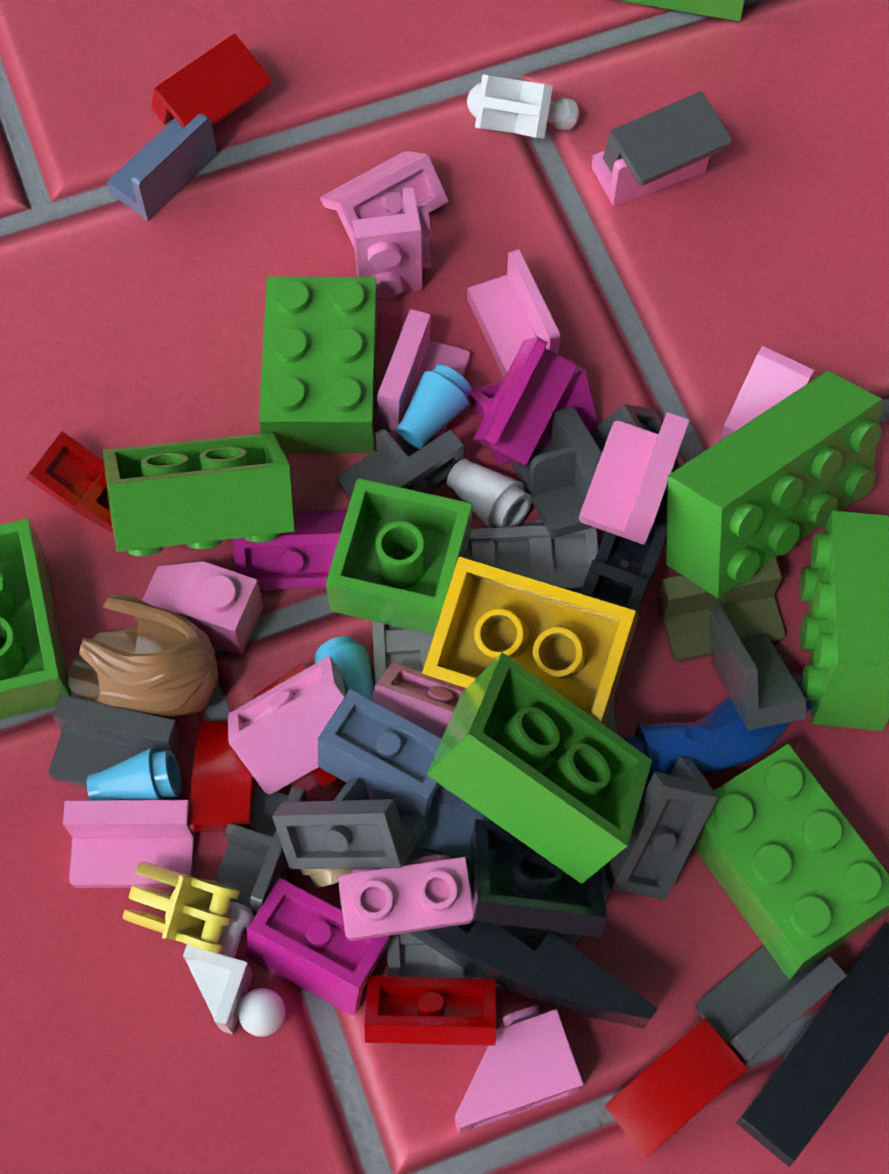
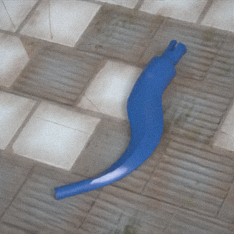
[623,672,811,785]

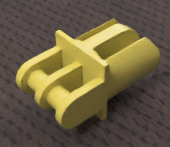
[122,861,240,953]

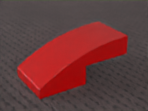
[26,431,113,533]
[188,721,256,832]
[604,1017,750,1158]

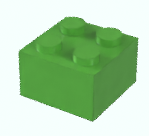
[326,478,472,635]

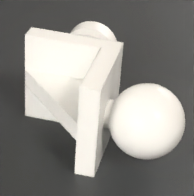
[467,75,579,139]
[183,902,286,1037]

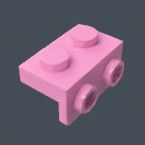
[352,186,431,299]
[338,855,473,941]

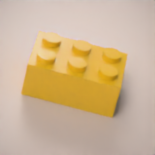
[422,557,640,726]

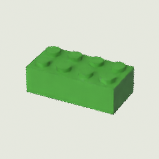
[666,370,883,598]

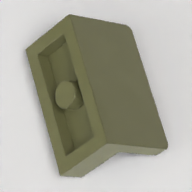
[657,557,785,663]

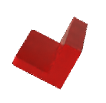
[151,33,271,129]
[364,976,496,1046]

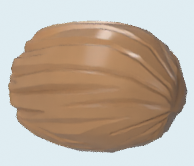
[68,594,218,719]

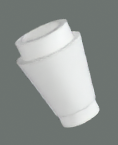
[447,458,532,528]

